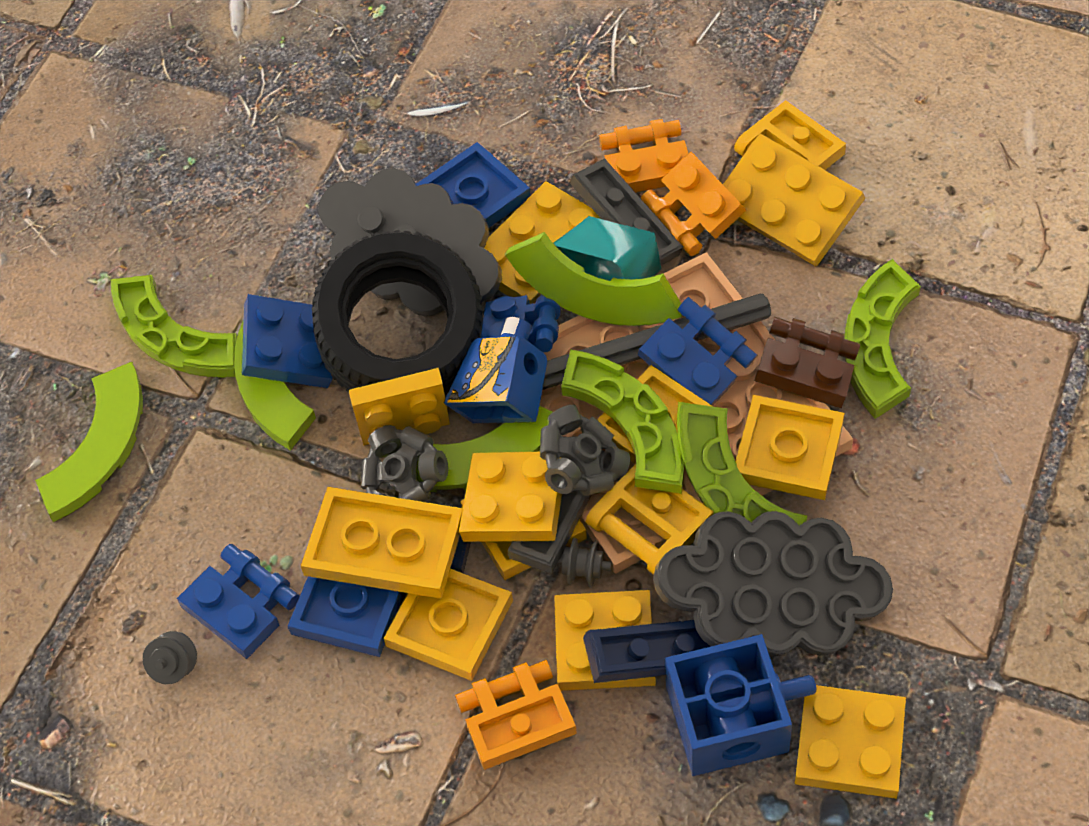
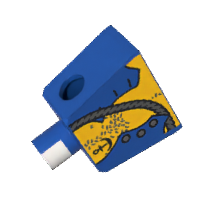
[444,317,548,424]

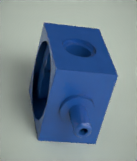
[665,634,817,777]

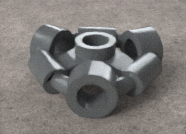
[540,405,630,496]
[361,425,448,502]

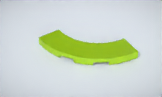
[505,232,682,326]
[844,259,921,419]
[111,275,237,378]
[234,295,316,451]
[561,349,684,494]
[35,362,143,522]
[677,402,808,526]
[416,406,553,492]

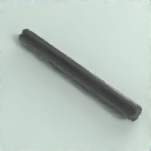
[542,293,771,390]

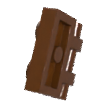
[754,317,860,409]

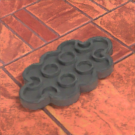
[319,168,502,317]
[653,511,893,657]

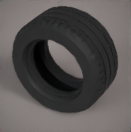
[312,230,483,393]

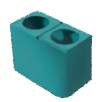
[553,216,661,281]

